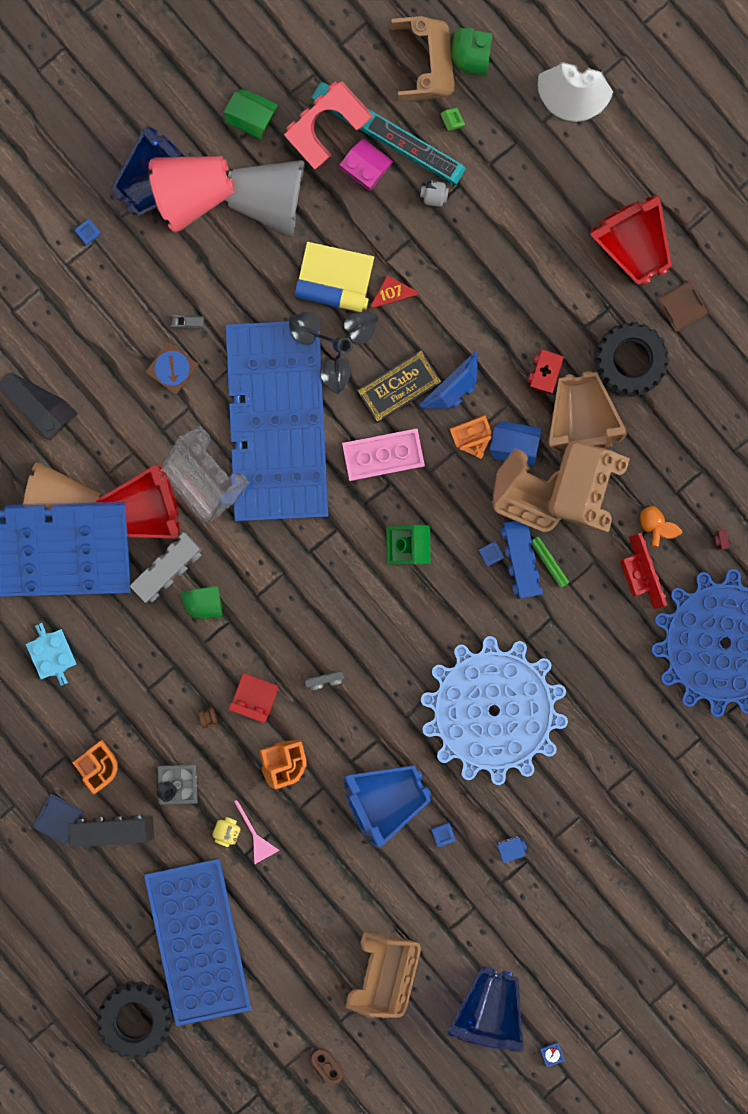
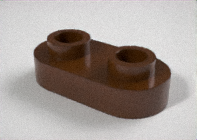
[312,1049,343,1085]

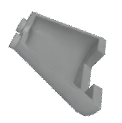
[225,160,305,236]

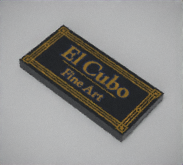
[357,350,442,423]

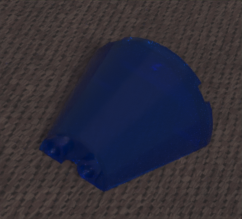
[111,126,185,216]
[447,967,524,1052]

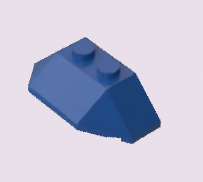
[419,352,477,410]

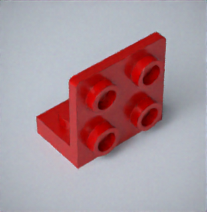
[229,673,279,723]

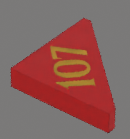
[370,275,418,308]

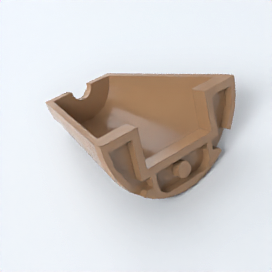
[549,371,626,452]
[23,462,101,519]

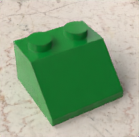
[386,525,431,565]

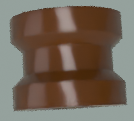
[198,706,218,728]

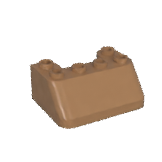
[549,442,630,532]
[492,448,561,532]
[346,932,421,1018]

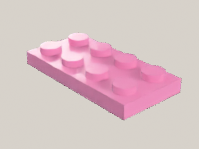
[342,429,425,481]

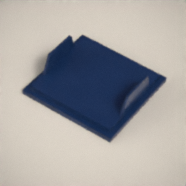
[33,794,84,845]

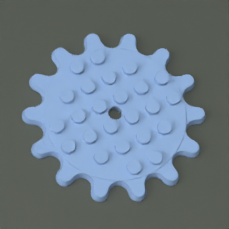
[421,636,568,785]

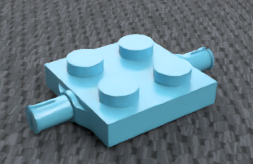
[26,623,77,686]

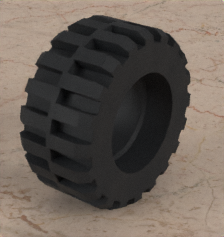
[594,322,669,397]
[97,981,172,1059]

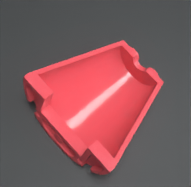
[149,156,235,232]

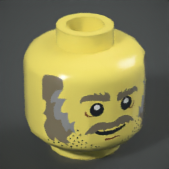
[212,817,241,847]

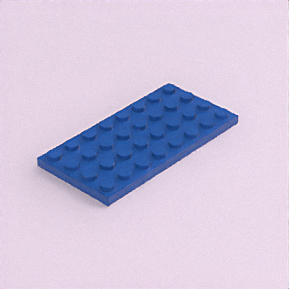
[144,858,252,1026]

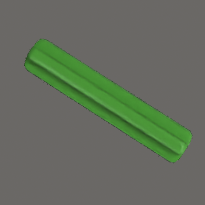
[531,537,569,588]

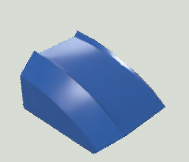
[490,421,541,467]

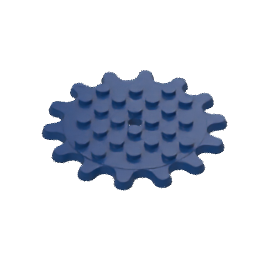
[652,569,748,717]

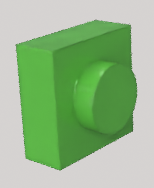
[441,108,465,131]

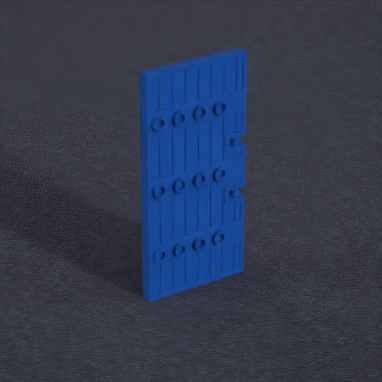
[226,321,329,521]
[0,502,132,597]

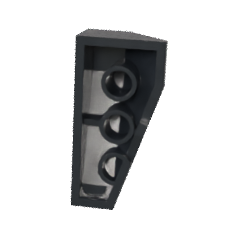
[0,372,78,440]

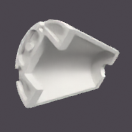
[538,63,613,122]

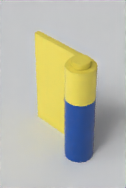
[295,242,374,313]

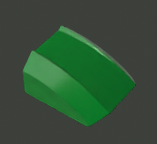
[224,89,279,142]

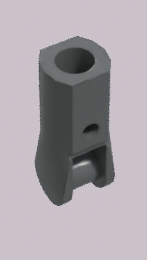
[169,315,204,329]

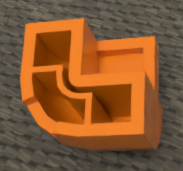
[73,740,118,795]
[259,740,307,789]

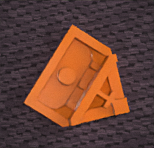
[449,415,492,459]

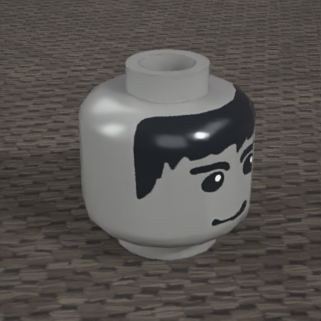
[420,180,449,207]

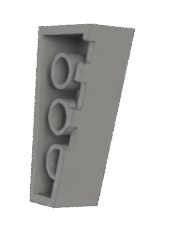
[130,532,202,603]

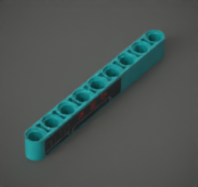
[310,82,466,185]

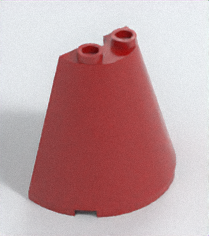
[590,196,672,285]
[95,464,180,539]

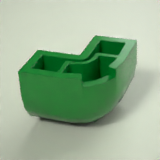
[451,28,493,76]
[181,586,223,620]

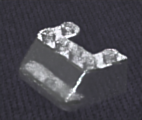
[162,426,249,523]

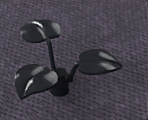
[289,312,378,394]

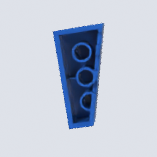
[500,521,543,599]

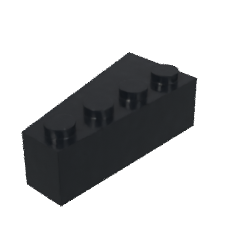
[69,814,155,847]

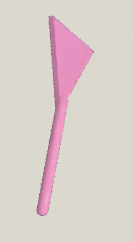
[235,800,280,864]

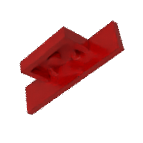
[620,533,667,609]

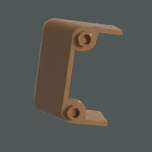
[391,16,454,102]

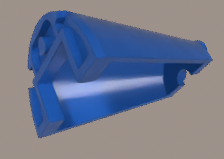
[343,766,431,848]

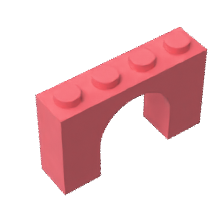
[284,81,373,169]

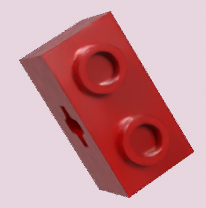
[528,350,564,395]

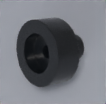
[157,781,177,802]

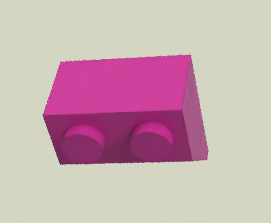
[340,139,393,192]

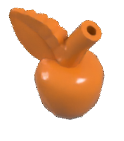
[639,506,682,547]

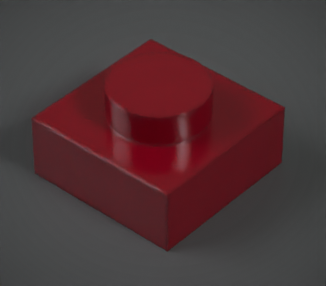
[714,529,730,550]

